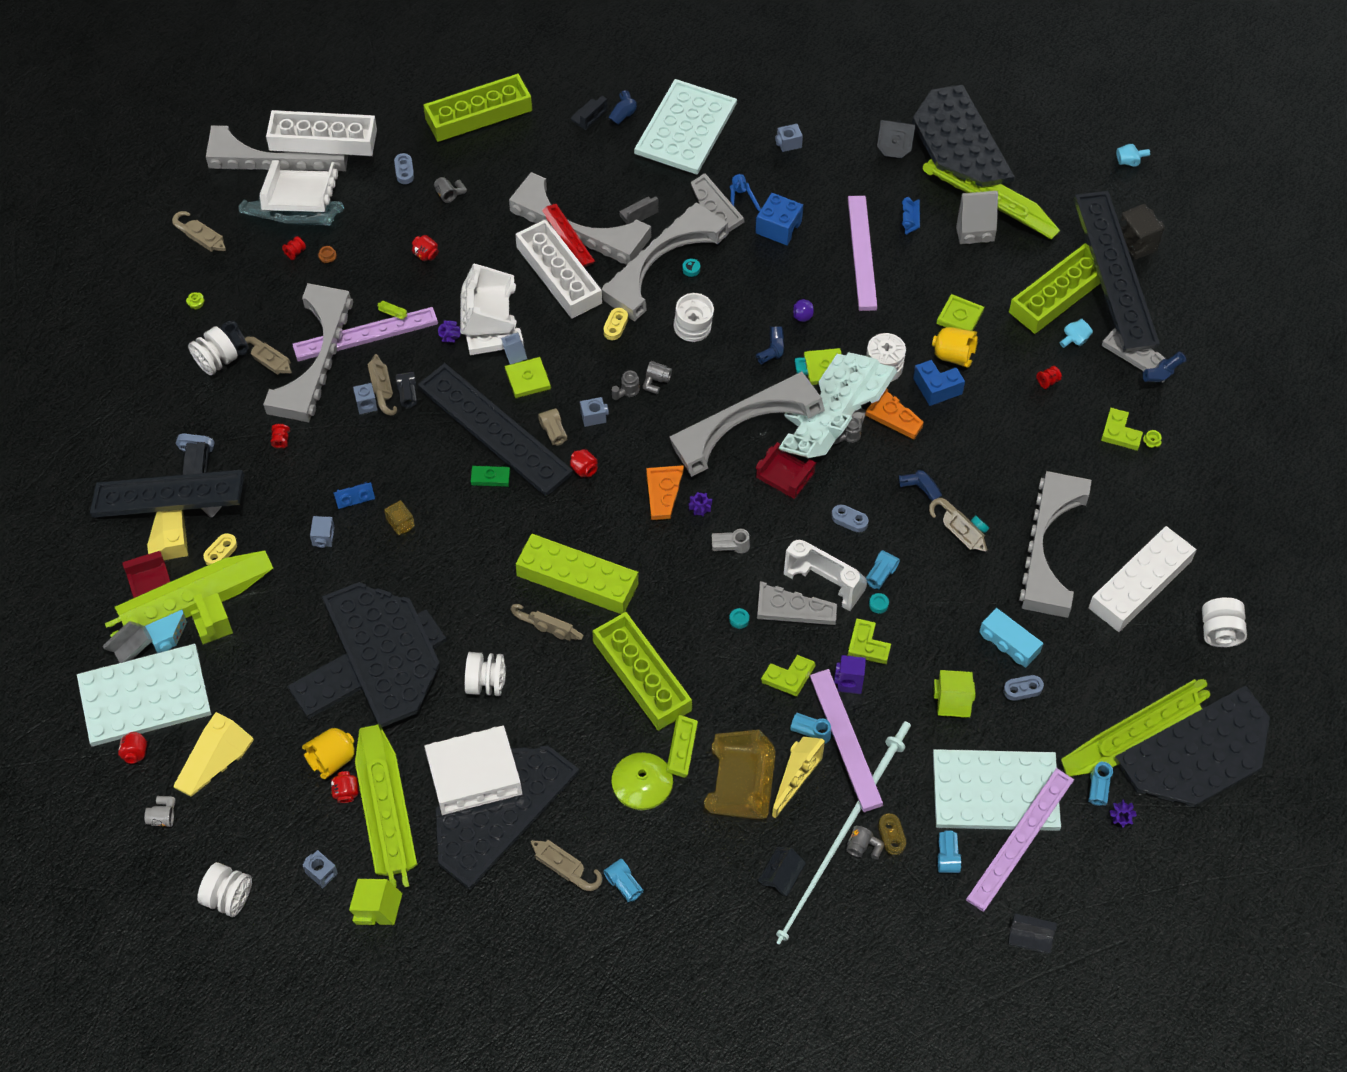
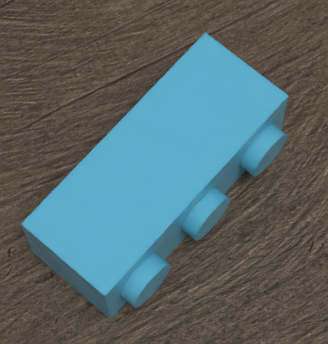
[979,608,1043,668]

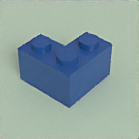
[913,360,965,406]

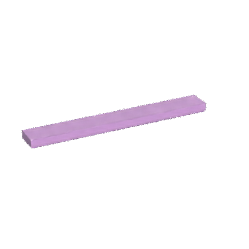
[848,196,877,311]
[293,307,438,361]
[810,669,883,812]
[966,768,1074,912]

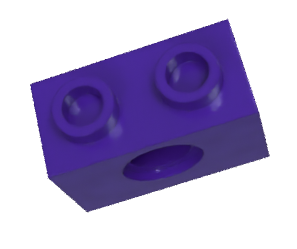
[834,655,866,694]

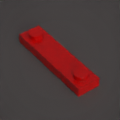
[542,204,595,267]

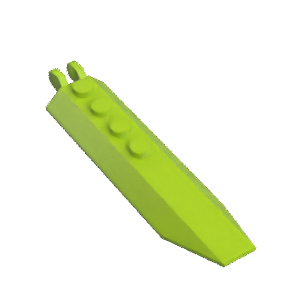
[923,159,1060,239]
[105,551,273,637]
[1061,679,1210,777]
[355,725,417,887]

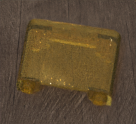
[705,730,775,819]

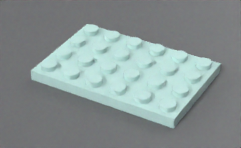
[634,79,737,174]
[77,644,212,746]
[933,750,1061,831]

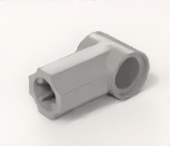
[712,529,750,553]

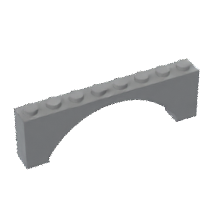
[206,126,348,171]
[509,172,651,264]
[601,202,729,322]
[264,283,353,422]
[670,372,825,477]
[1019,471,1091,618]

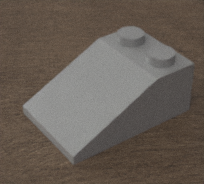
[956,191,998,244]

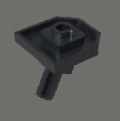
[877,120,915,158]

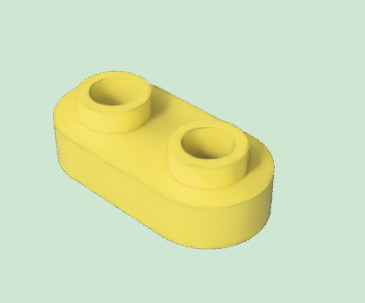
[604,308,628,340]
[204,534,237,565]

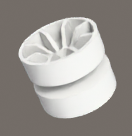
[1202,598,1247,647]

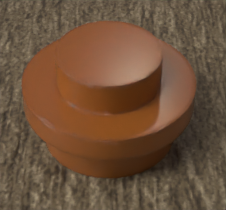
[318,246,336,263]

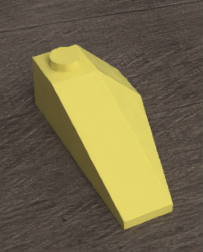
[147,510,188,560]
[174,712,254,796]
[772,737,825,818]

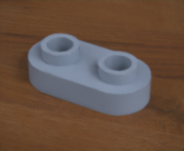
[394,153,414,184]
[176,434,215,452]
[832,505,868,532]
[1003,675,1044,700]

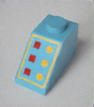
[145,610,187,653]

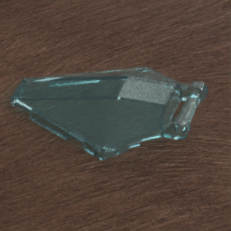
[239,196,344,225]

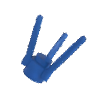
[730,174,761,211]

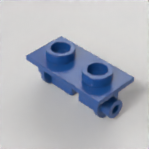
[902,197,920,234]
[334,482,375,509]

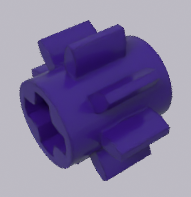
[438,320,461,343]
[689,492,712,516]
[1110,800,1137,827]

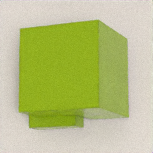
[191,593,233,644]
[934,670,975,717]
[349,879,402,925]

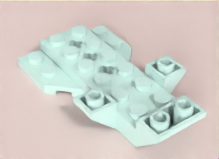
[779,352,897,458]

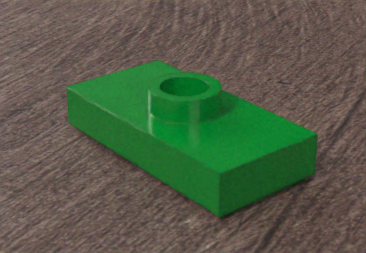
[471,466,510,486]

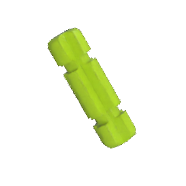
[377,301,408,320]

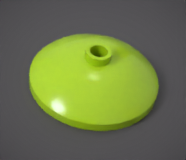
[612,752,673,810]

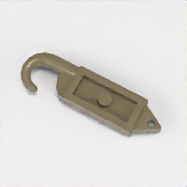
[172,211,226,252]
[245,337,292,375]
[368,354,397,415]
[929,498,987,551]
[511,604,584,641]
[531,840,602,891]

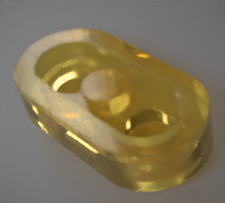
[879,814,906,855]

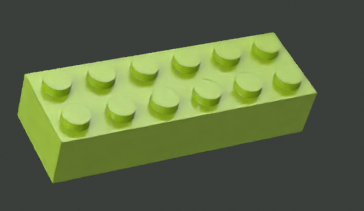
[424,74,532,142]
[1009,243,1101,334]
[516,534,638,614]
[593,612,692,731]

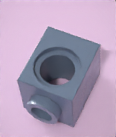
[775,124,803,152]
[501,332,527,365]
[353,383,377,414]
[580,397,609,427]
[310,516,335,548]
[303,850,338,888]

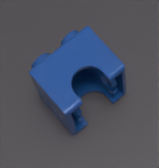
[756,193,803,245]

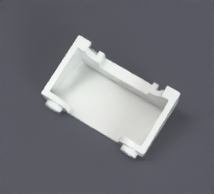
[460,264,516,336]
[784,540,867,611]

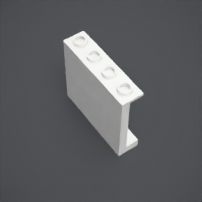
[260,160,338,212]
[425,726,522,815]

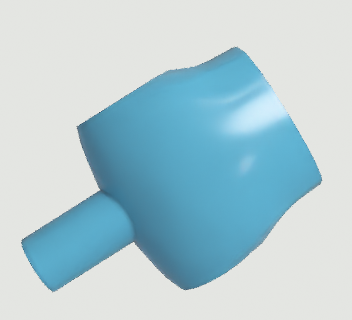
[1116,144,1150,166]
[1060,319,1093,348]

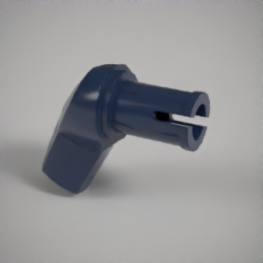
[609,90,637,125]
[756,327,784,364]
[1143,352,1186,382]
[899,470,942,501]

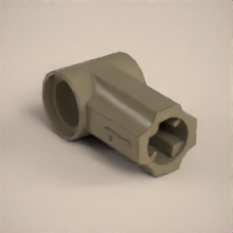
[538,408,567,446]

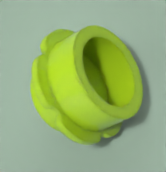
[186,293,204,309]
[1143,430,1162,448]

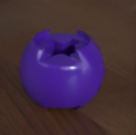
[794,299,813,322]

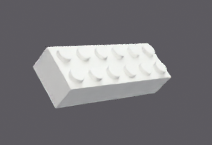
[266,110,377,156]
[516,219,602,319]
[1089,526,1196,632]

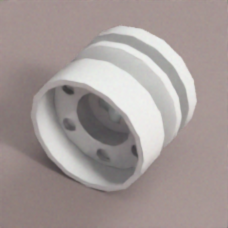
[674,293,714,342]
[188,326,238,375]
[866,333,906,382]
[465,652,506,696]
[198,862,252,917]

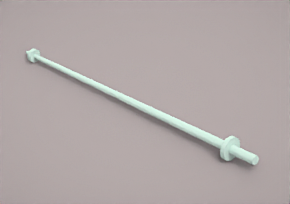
[776,721,911,945]

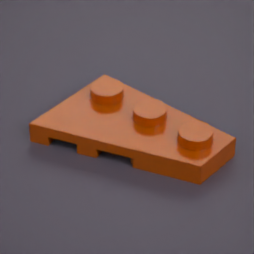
[865,388,924,439]
[646,465,684,520]

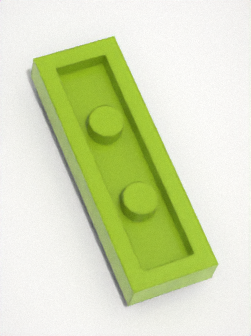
[666,715,698,778]

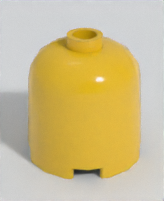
[932,327,978,367]
[302,728,354,779]

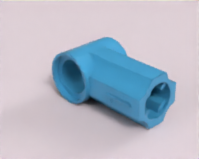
[866,550,900,589]
[791,713,831,743]
[1088,762,1113,806]
[938,831,961,873]
[603,859,643,902]

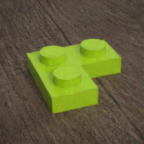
[1101,408,1143,451]
[848,619,891,664]
[761,655,816,696]

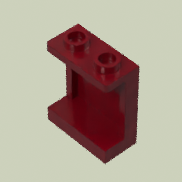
[756,442,816,499]
[122,551,171,599]

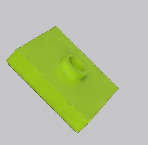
[937,294,984,331]
[804,348,841,385]
[505,357,551,398]

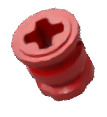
[282,236,306,260]
[1037,366,1062,389]
[271,424,290,448]

